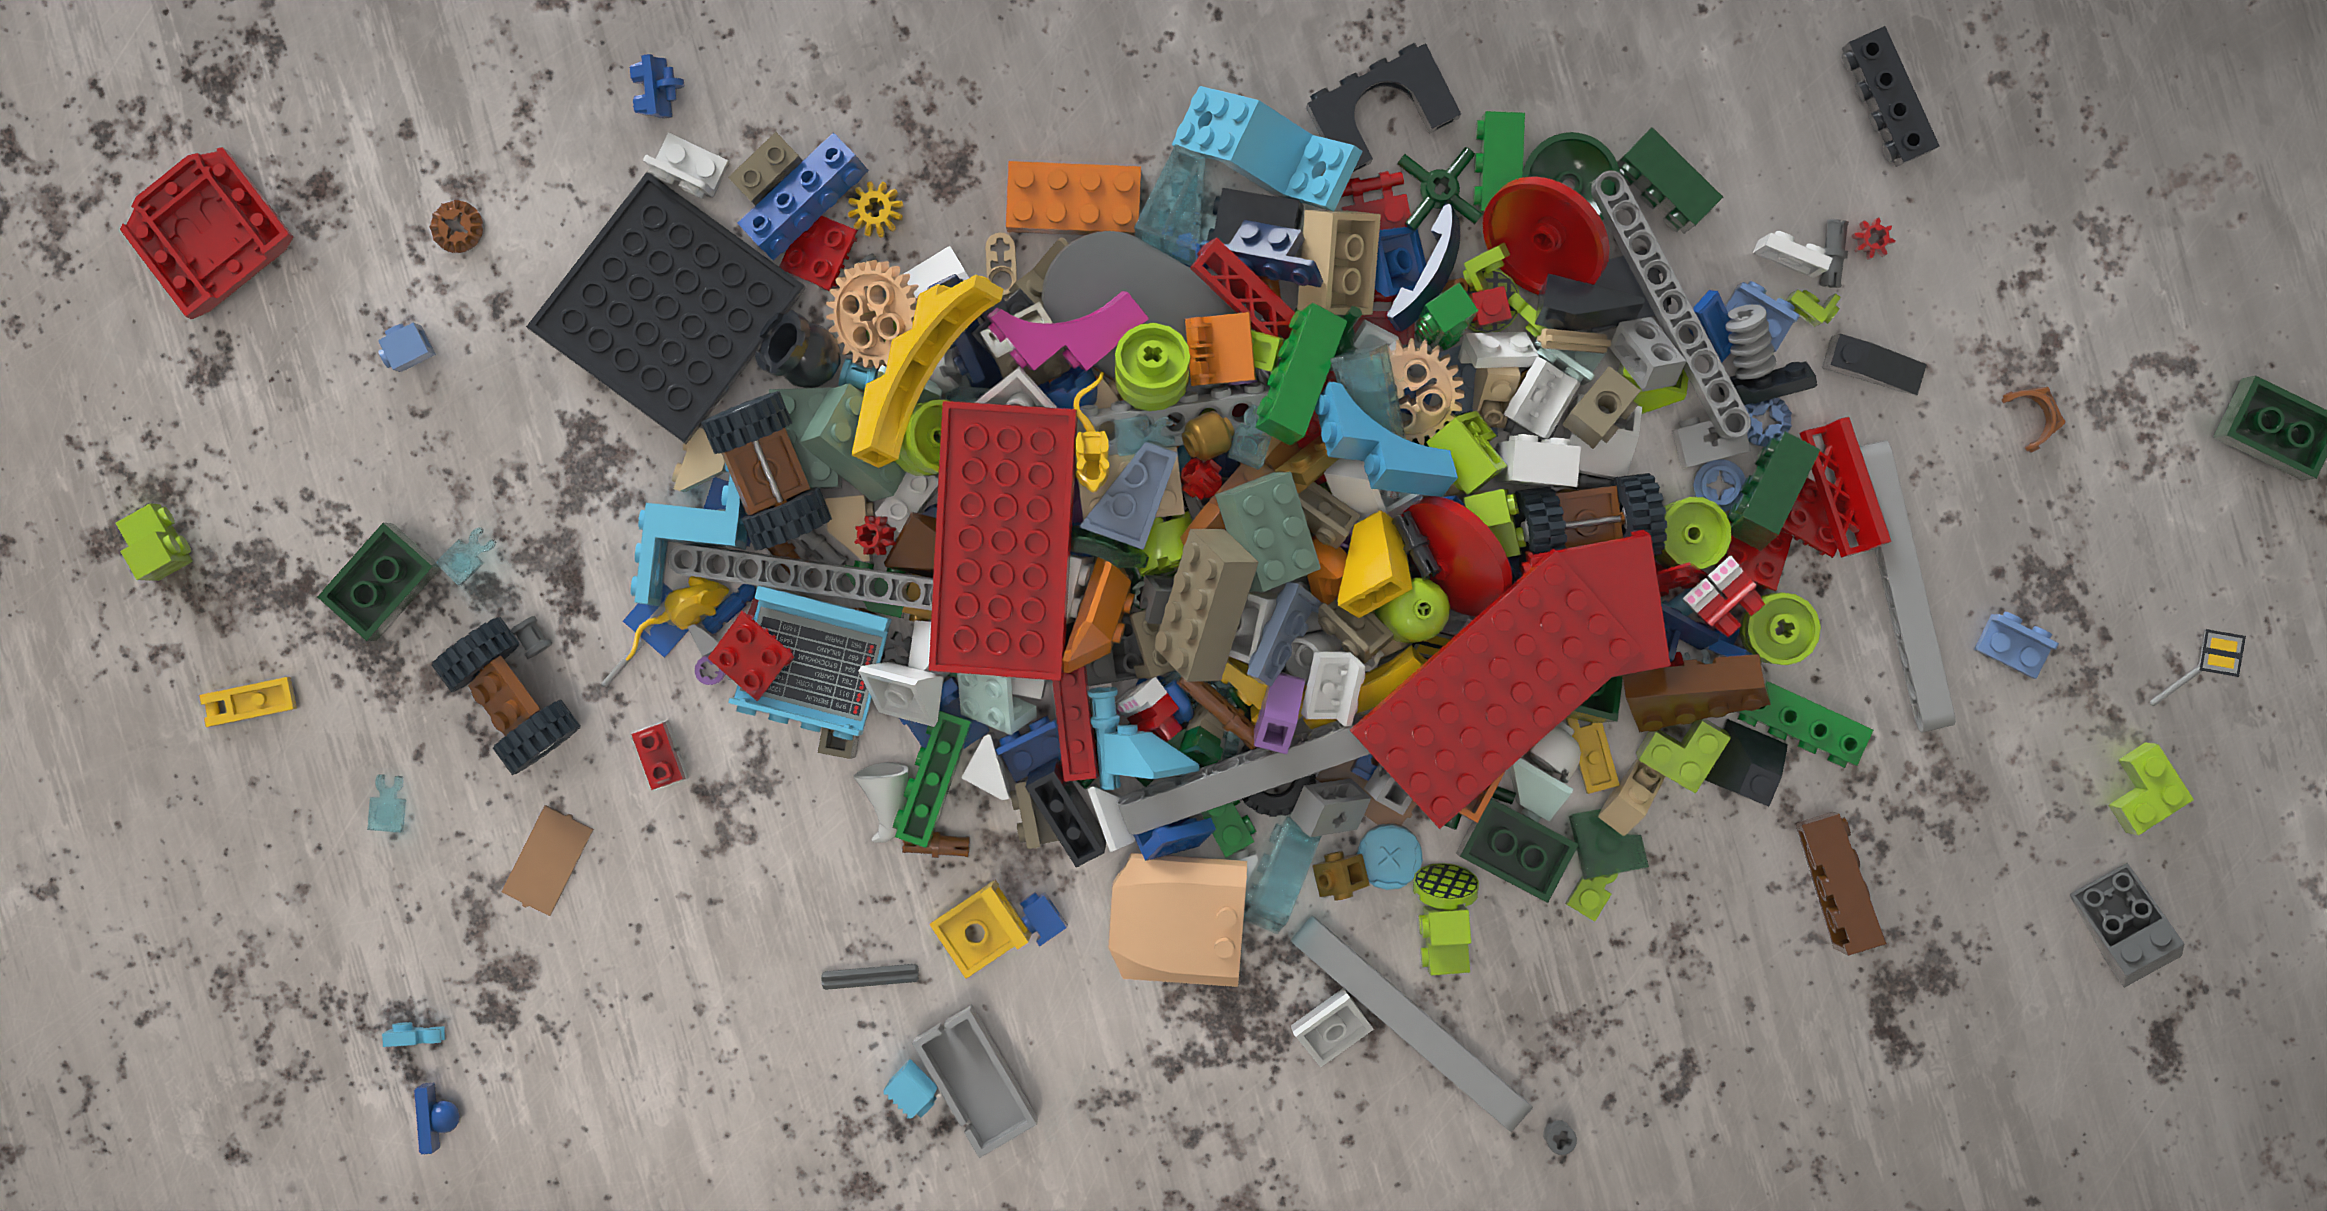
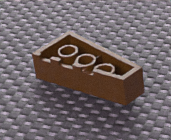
[1622,654,1771,733]
[1795,812,1886,956]

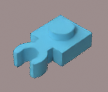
[382,1022,446,1047]

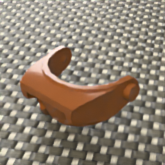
[2001,387,2066,453]

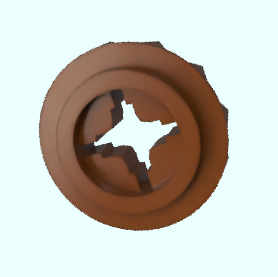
[429,200,483,253]

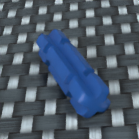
[702,583,757,634]

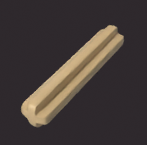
[1537,328,1611,354]

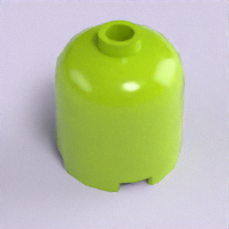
[1375,577,1450,643]

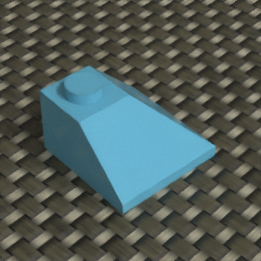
[1104,725,1199,779]

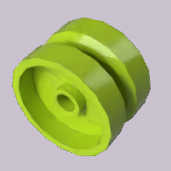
[1115,323,1190,411]
[895,400,949,476]
[1654,497,1731,569]
[1739,592,1821,665]

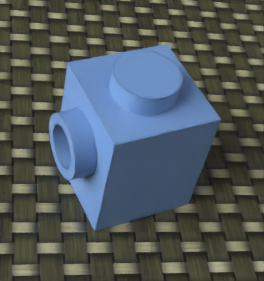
[378,322,436,372]

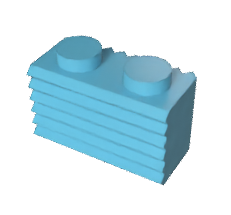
[884,1059,937,1118]

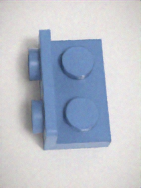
[1725,281,1800,352]
[1974,611,2059,679]

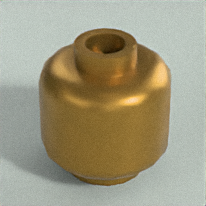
[1182,411,1235,461]

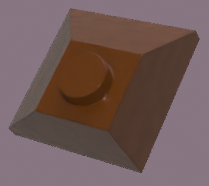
[884,512,936,578]

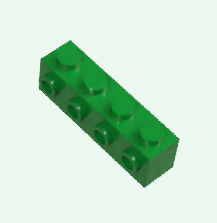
[1415,282,1478,351]
[1255,303,1347,445]
[1737,680,1874,768]
[892,711,973,848]
[1166,726,1257,858]

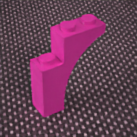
[987,291,1149,371]

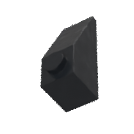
[1535,273,1645,331]
[1822,333,1927,396]

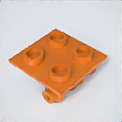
[1185,312,1256,386]

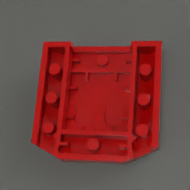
[120,147,294,320]

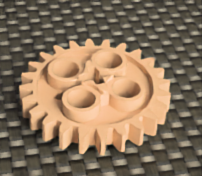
[826,260,919,369]
[1356,338,1464,445]

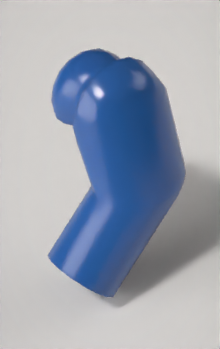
[1164,680,1194,724]

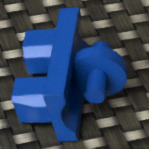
[629,54,685,119]

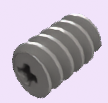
[1725,304,1777,379]

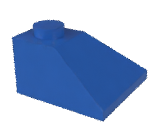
[1375,227,1427,297]

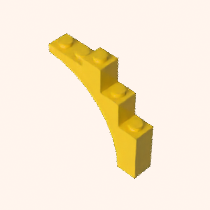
[852,274,1004,468]
[1221,645,1427,729]

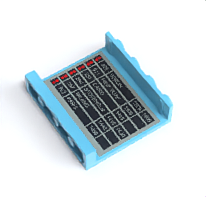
[728,586,892,740]

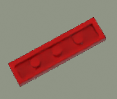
[1190,238,1295,344]
[1799,417,1892,558]
[1052,646,1099,782]

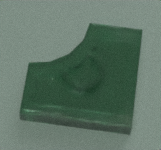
[1071,525,1149,568]
[1569,809,1649,880]

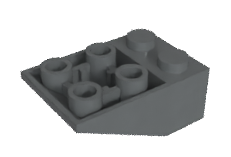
[1065,612,1175,686]
[2070,863,2185,988]

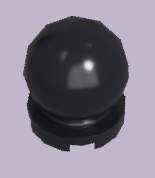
[755,310,841,388]

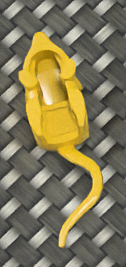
[1073,372,1110,493]
[626,576,729,661]

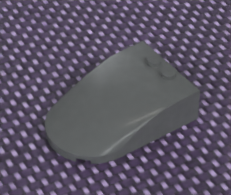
[1042,231,1263,424]

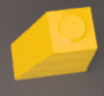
[1337,510,1412,618]

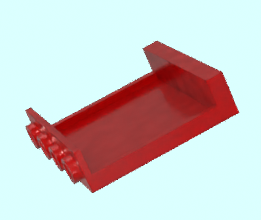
[1521,530,1670,677]

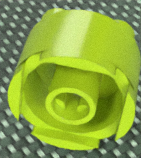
[1131,511,1193,577]

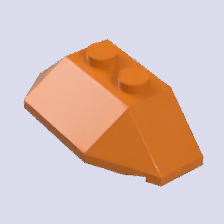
[1062,540,1135,673]

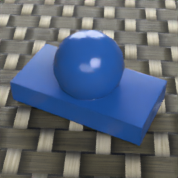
[1688,290,1735,363]
[414,1082,460,1155]

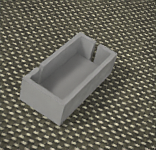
[912,1005,1038,1158]

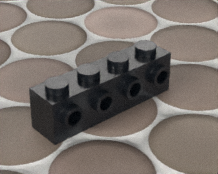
[1842,26,1940,167]

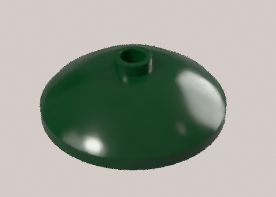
[1522,132,1621,221]

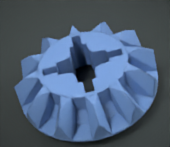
[1744,398,1792,447]
[1693,459,1746,511]

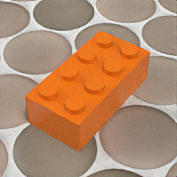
[1006,161,1141,238]

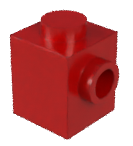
[1469,286,1512,329]

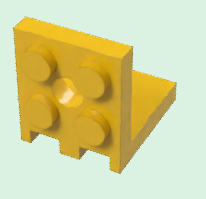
[929,879,1032,979]

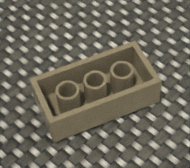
[1154,529,1259,682]

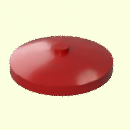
[1482,177,1610,295]
[1401,496,1512,617]

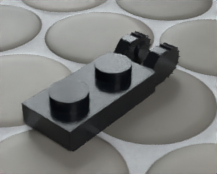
[1718,361,1817,405]

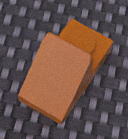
[1307,535,1348,605]

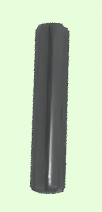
[821,964,919,990]

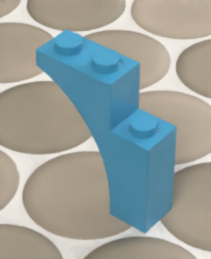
[1315,382,1458,497]

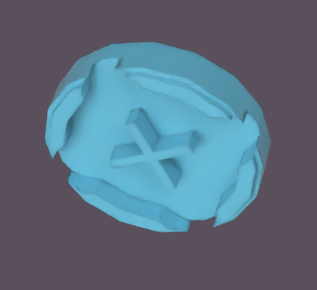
[1357,823,1423,890]

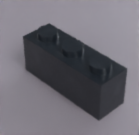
[1025,757,1107,868]

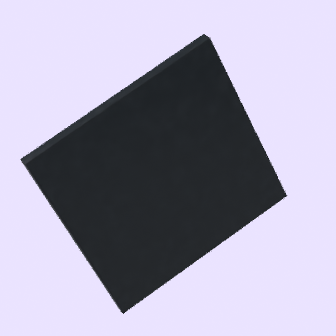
[526,171,806,444]

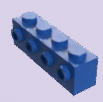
[738,132,869,261]

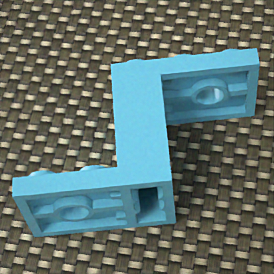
[1172,86,1363,212]
[631,463,748,606]

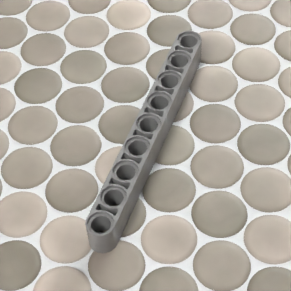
[1591,171,1751,439]
[1859,440,1956,733]
[668,544,933,610]
[1117,707,1375,835]
[1291,916,1533,1132]

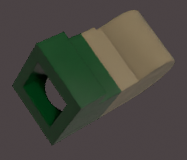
[1179,703,1225,768]

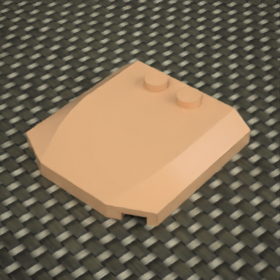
[1108,853,1247,987]

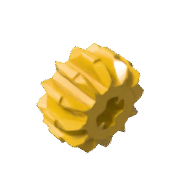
[848,181,904,238]

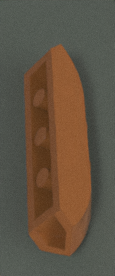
[1180,435,1302,545]

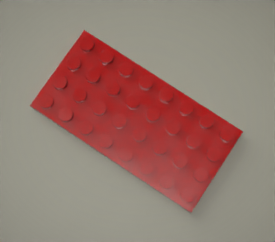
[929,401,1078,681]
[1350,549,1643,829]

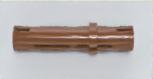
[1177,677,1256,750]

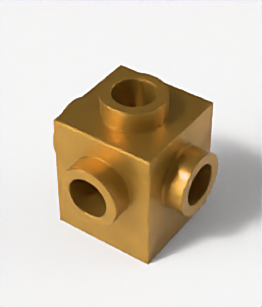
[1312,851,1370,901]

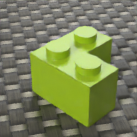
[1426,411,1507,495]
[1464,489,1526,557]
[116,503,193,581]
[1636,719,1731,794]
[2108,742,2194,836]
[1418,904,1471,976]

